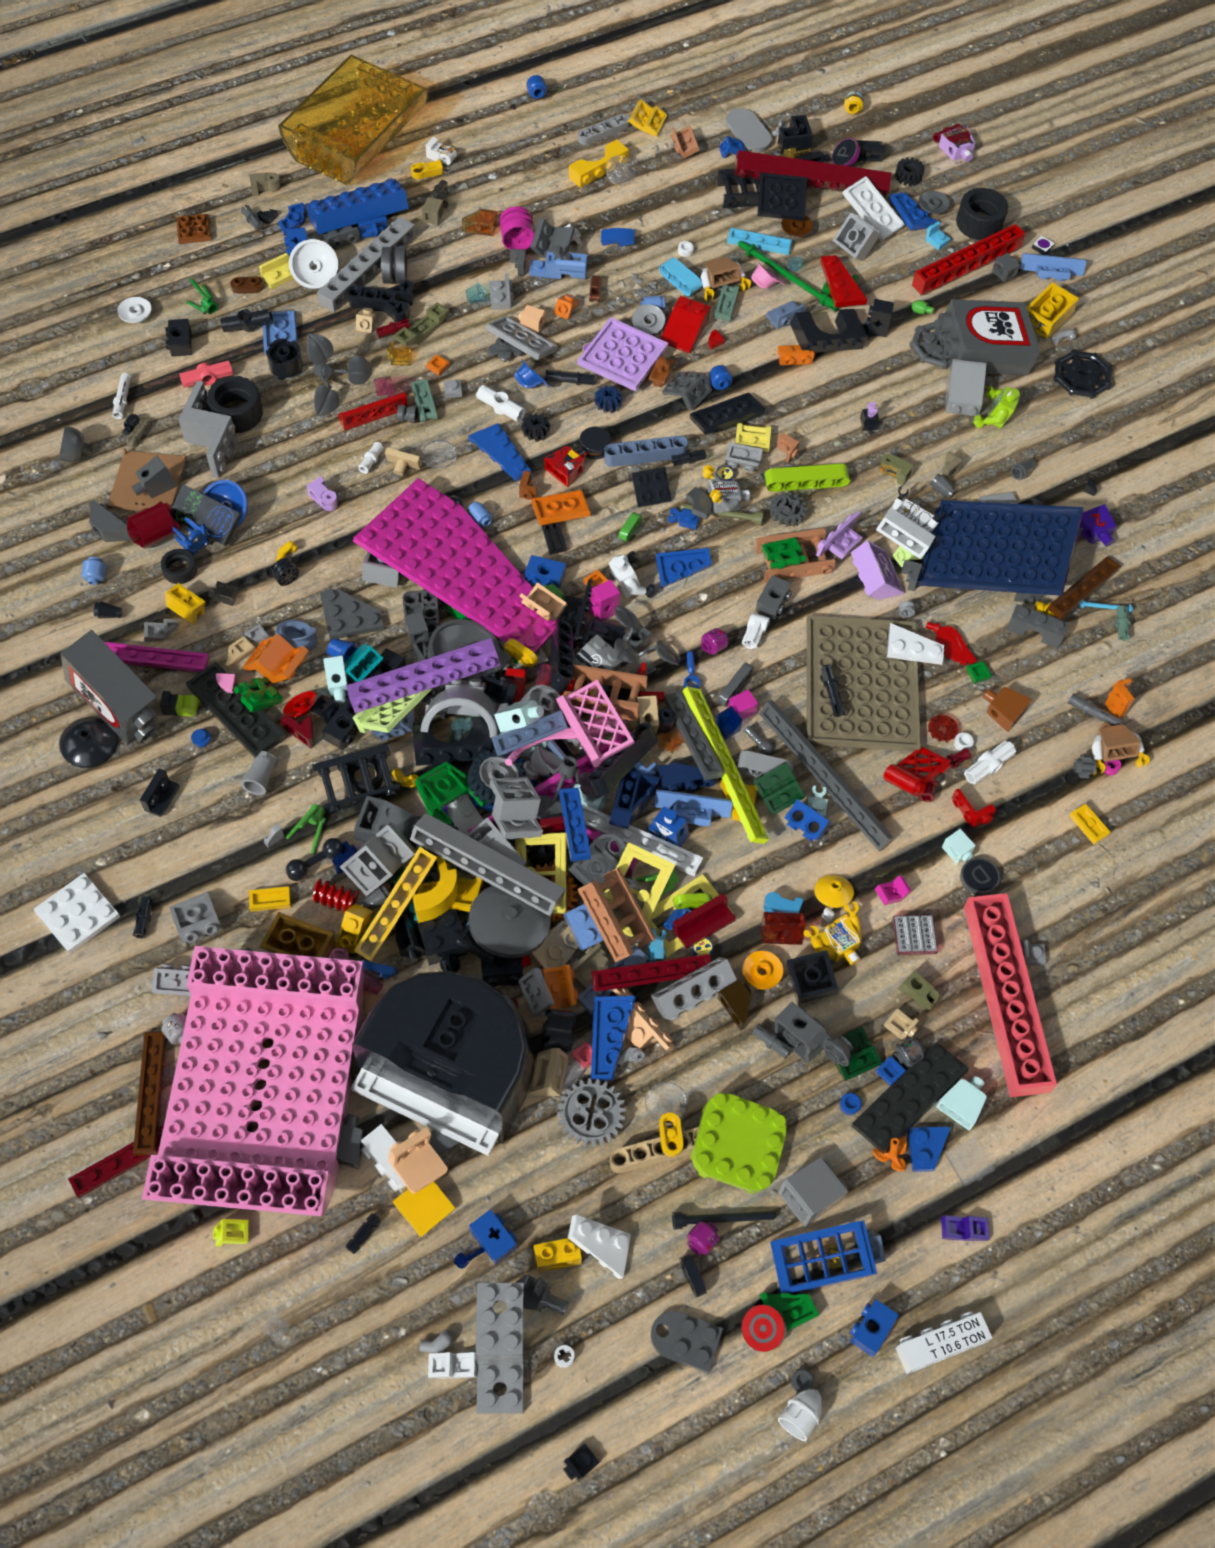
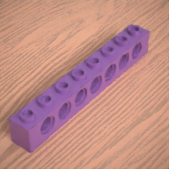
[346,638,500,713]

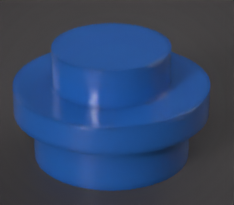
[191,729,211,747]

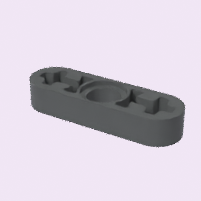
[717,662,754,707]

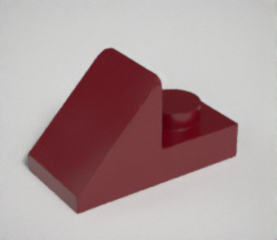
[281,714,314,749]

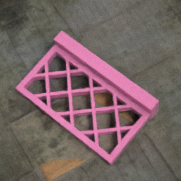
[556,680,634,768]

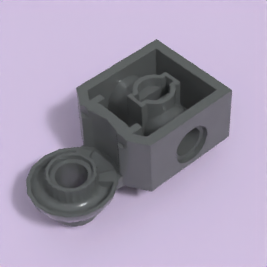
[774,1002,853,1066]

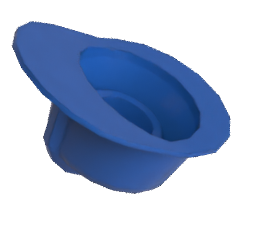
[514,359,550,388]

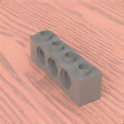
[651,957,737,1020]

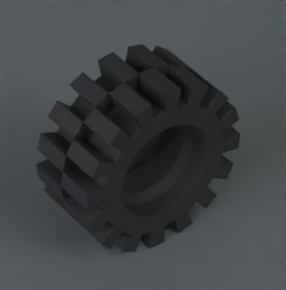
[895,157,925,186]

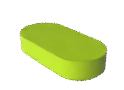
[673,893,712,909]

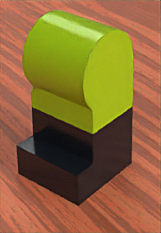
[159,691,199,716]

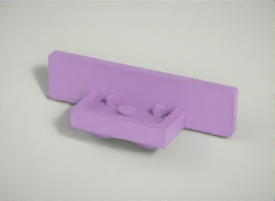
[816,511,863,559]

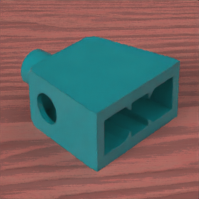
[345,644,384,682]

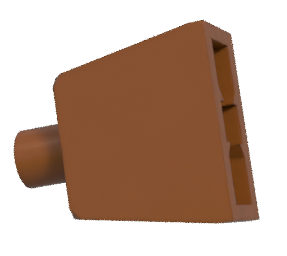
[983,687,1032,732]

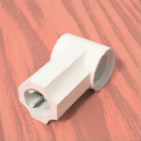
[742,612,770,649]

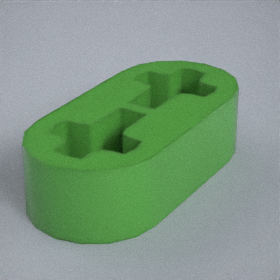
[618,512,642,542]

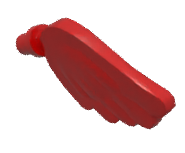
[925,621,976,665]

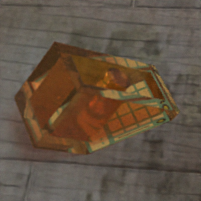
[462,209,497,237]

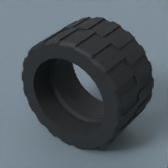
[956,188,1008,240]
[207,376,263,433]

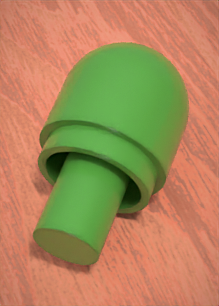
[912,300,934,315]

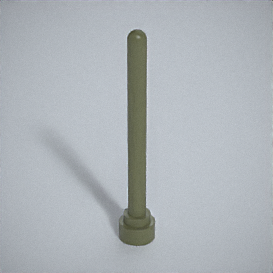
[680,503,764,526]

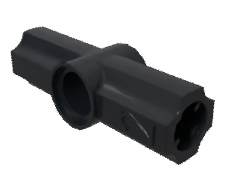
[220,308,273,332]

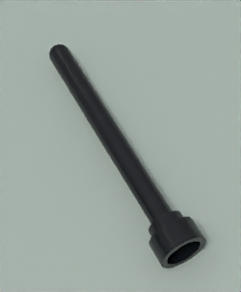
[672,1211,777,1230]

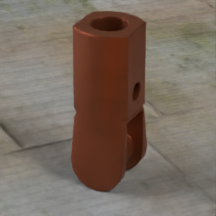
[589,275,602,302]

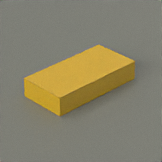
[249,886,291,912]

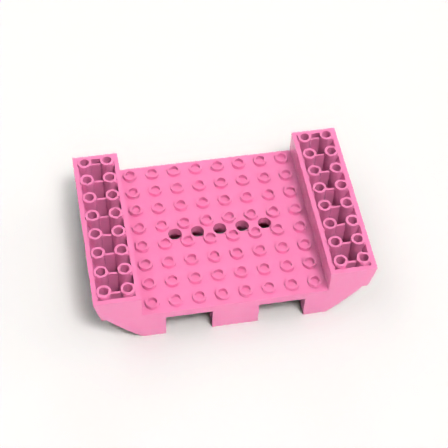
[142,946,364,1216]

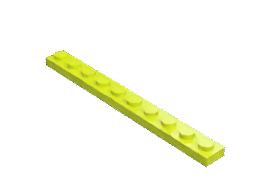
[683,686,769,844]

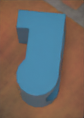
[763,892,803,924]

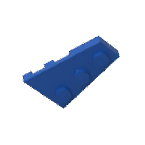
[890,192,938,231]
[655,548,711,589]

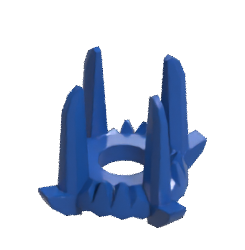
[173,518,209,556]

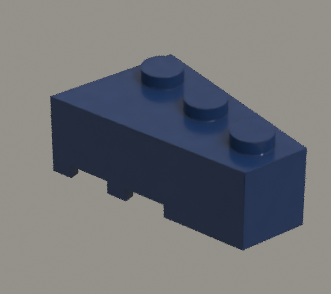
[609,770,661,829]

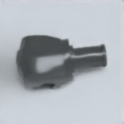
[515,1275,569,1316]

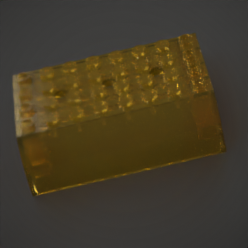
[278,54,427,185]

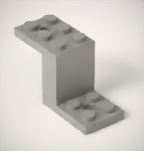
[178,381,238,478]
[476,1283,524,1414]

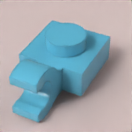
[648,928,666,962]

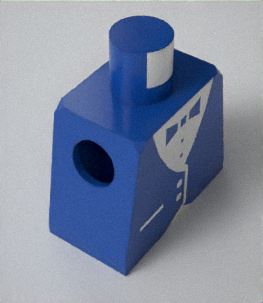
[647,807,689,847]

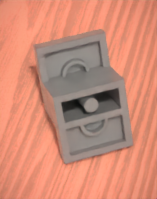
[490,777,543,839]
[340,822,417,896]

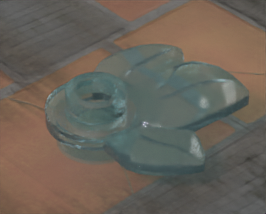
[448,717,473,742]

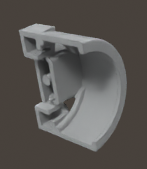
[421,678,500,738]

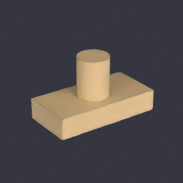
[385,448,422,476]

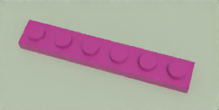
[104,642,209,673]

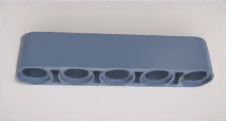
[604,436,688,467]

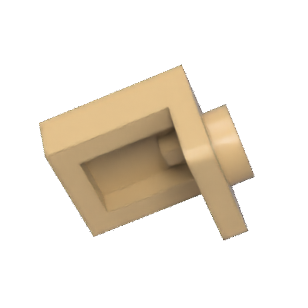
[356,308,378,333]
[884,1009,919,1040]

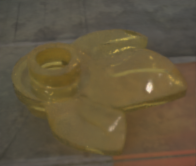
[780,147,811,158]

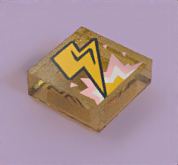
[816,1244,842,1270]

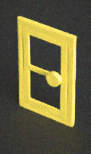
[515,833,567,914]
[604,842,675,937]
[648,874,734,958]

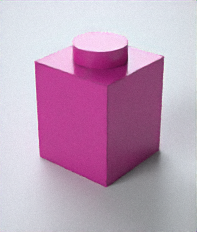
[727,689,758,722]

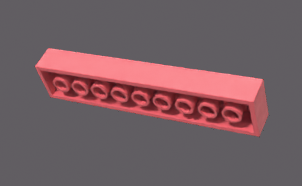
[963,893,1057,1097]

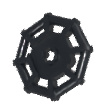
[1053,349,1113,399]

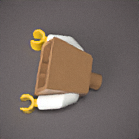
[701,257,751,301]
[1092,722,1150,775]

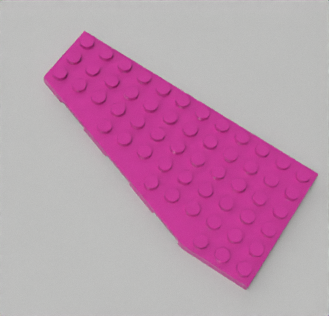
[353,478,560,654]

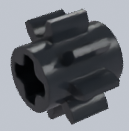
[528,845,553,868]

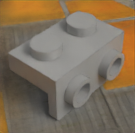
[725,442,763,472]

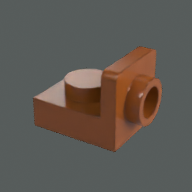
[519,470,537,500]

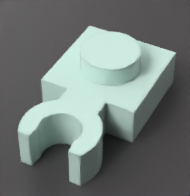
[807,785,828,818]

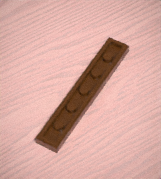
[1047,556,1121,620]
[133,1031,167,1156]

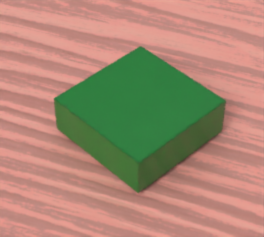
[966,661,992,684]

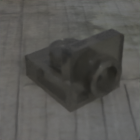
[208,581,238,606]

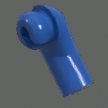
[664,908,691,930]

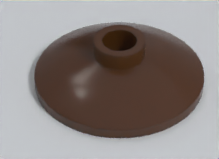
[781,215,813,237]

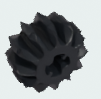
[521,413,550,442]

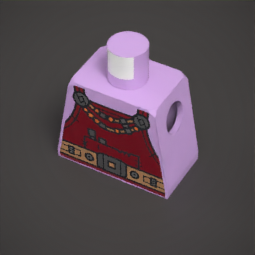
[939,127,975,162]

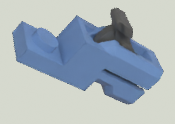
[529,245,587,279]

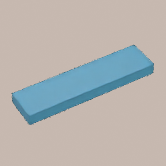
[727,228,792,255]

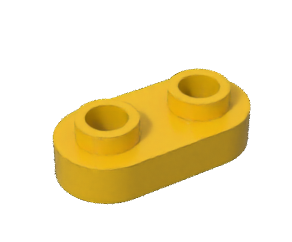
[504,638,538,668]
[659,1112,683,1157]

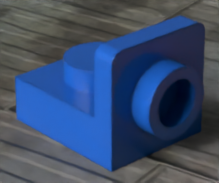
[719,136,745,158]

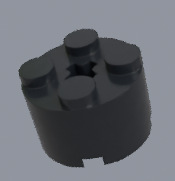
[266,338,303,380]
[541,1008,576,1052]

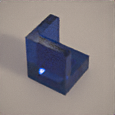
[715,706,742,740]

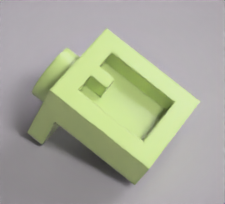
[893,546,925,567]

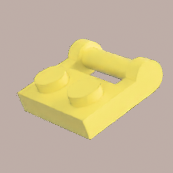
[735,423,771,452]

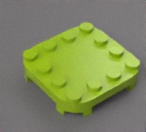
[690,1093,786,1194]

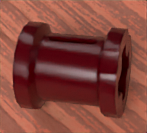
[918,778,938,802]

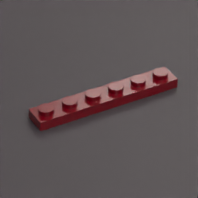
[591,953,711,992]

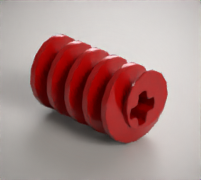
[313,878,359,913]

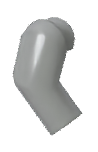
[1052,329,1076,344]

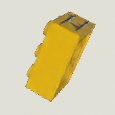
[1027,282,1079,339]

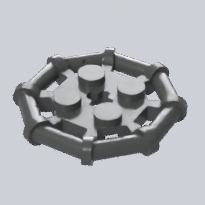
[910,320,951,369]

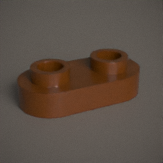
[230,276,264,294]

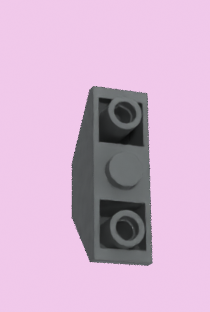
[89,500,131,542]

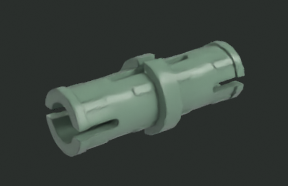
[1116,606,1131,641]

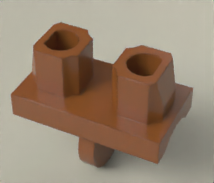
[649,356,675,388]

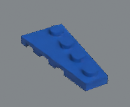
[468,423,531,481]
[591,996,636,1081]

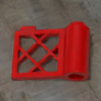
[883,746,951,796]

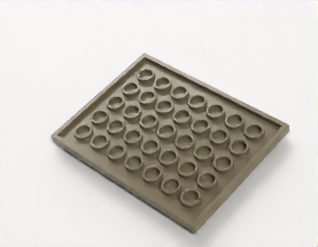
[806,615,921,751]

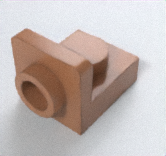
[777,432,800,463]

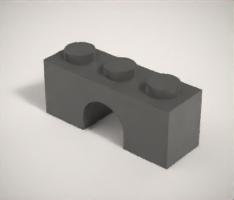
[1006,604,1069,648]

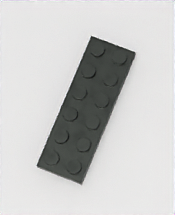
[186,662,286,758]
[852,1042,969,1154]

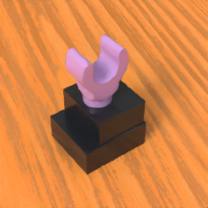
[860,402,879,431]

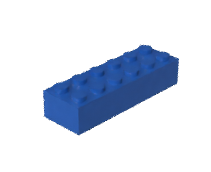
[306,178,409,234]

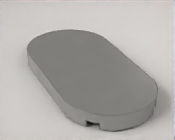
[726,108,772,153]

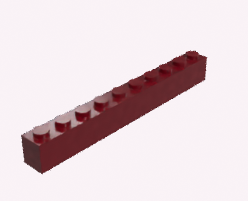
[734,150,891,197]

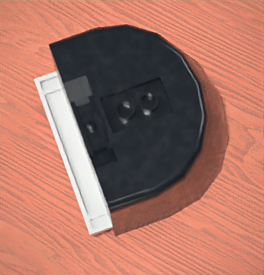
[351,971,534,1156]

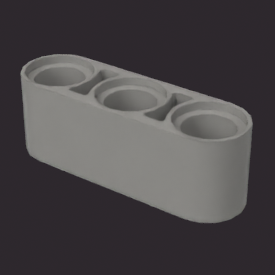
[737,751,794,778]

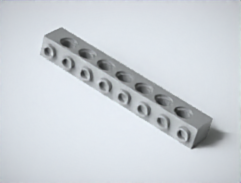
[317,216,416,312]

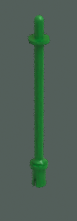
[738,241,840,312]

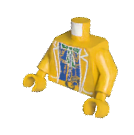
[804,901,862,966]

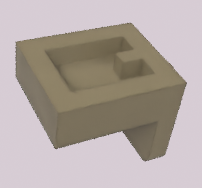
[942,451,963,480]

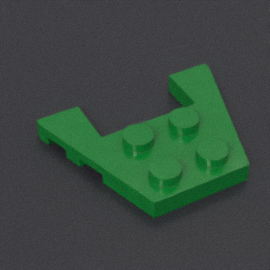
[415,762,487,826]

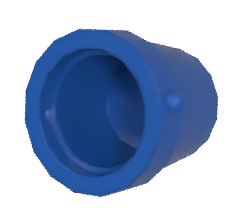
[327,638,358,663]

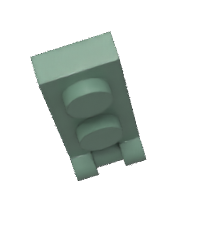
[714,284,740,321]
[411,379,437,422]

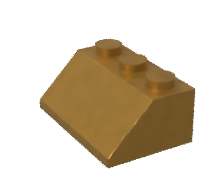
[260,912,336,958]

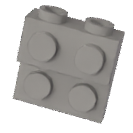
[169,892,222,943]

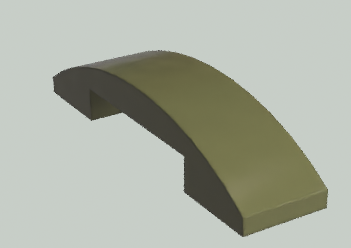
[393,302,450,346]

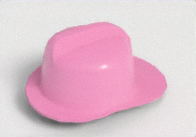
[751,261,787,288]

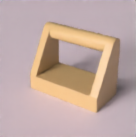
[529,1048,569,1096]

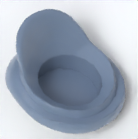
[276,620,317,651]

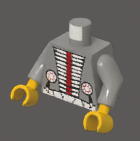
[703,464,750,513]

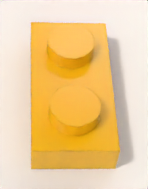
[1069,804,1111,845]

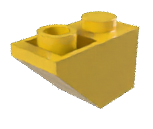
[335,904,373,954]

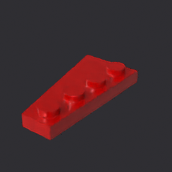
[820,255,867,307]

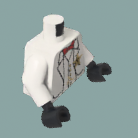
[892,486,946,533]
[608,551,658,598]

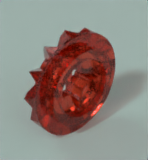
[928,715,958,743]

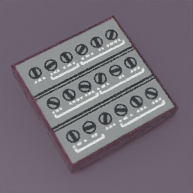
[892,915,938,955]

